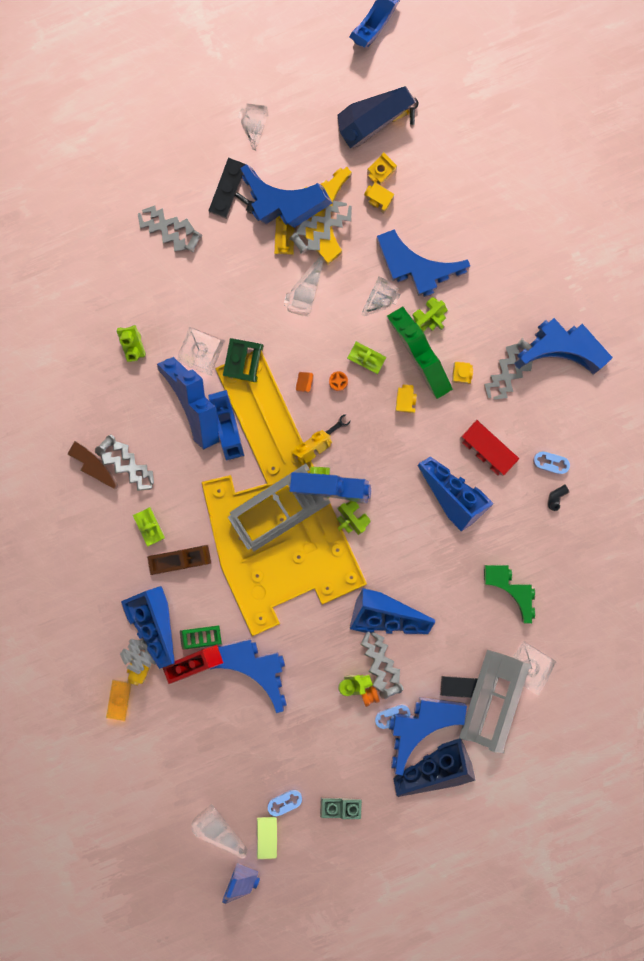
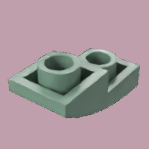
[320,798,362,819]

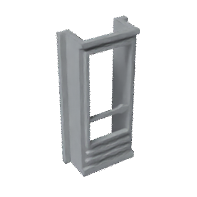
[228,464,331,551]
[459,650,532,753]

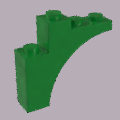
[387,306,453,399]

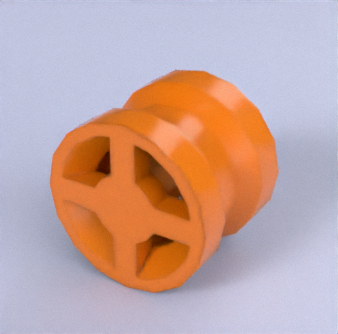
[329,371,348,391]
[361,686,380,707]

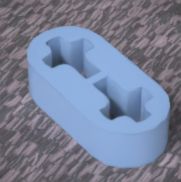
[533,451,570,474]
[375,704,411,729]
[268,789,302,816]

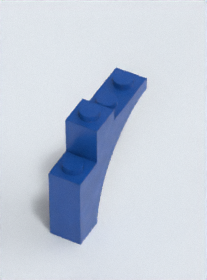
[241,164,332,228]
[376,229,470,297]
[514,318,613,375]
[157,357,220,450]
[290,472,371,504]
[210,639,287,713]
[389,697,467,775]

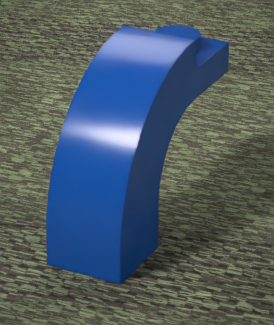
[349,0,400,48]
[208,390,245,461]

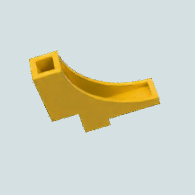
[298,167,352,265]

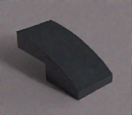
[440,676,478,698]

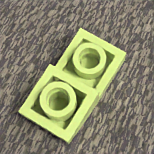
[256,817,277,859]

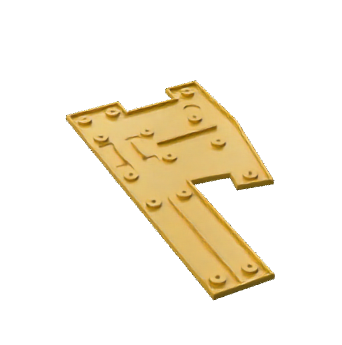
[201,351,367,636]

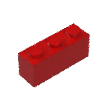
[460,420,520,476]
[163,645,223,684]

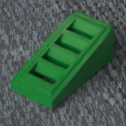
[180,625,222,650]

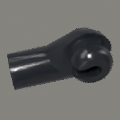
[547,484,570,511]

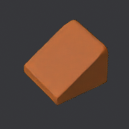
[296,372,313,393]

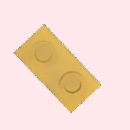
[274,216,295,255]
[291,430,332,465]

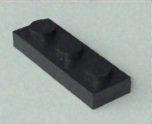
[208,157,246,219]

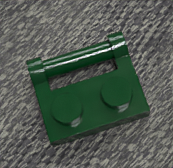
[223,338,264,383]

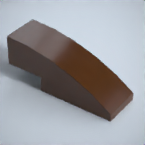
[67,441,118,489]
[147,545,211,575]

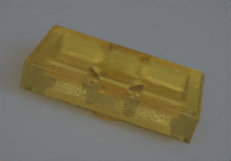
[106,679,132,721]

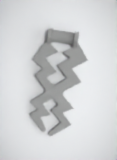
[290,201,352,254]
[138,205,202,252]
[484,338,533,400]
[95,435,154,491]
[360,632,404,699]
[120,639,156,674]

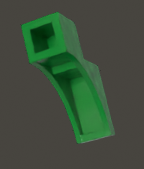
[484,565,535,623]

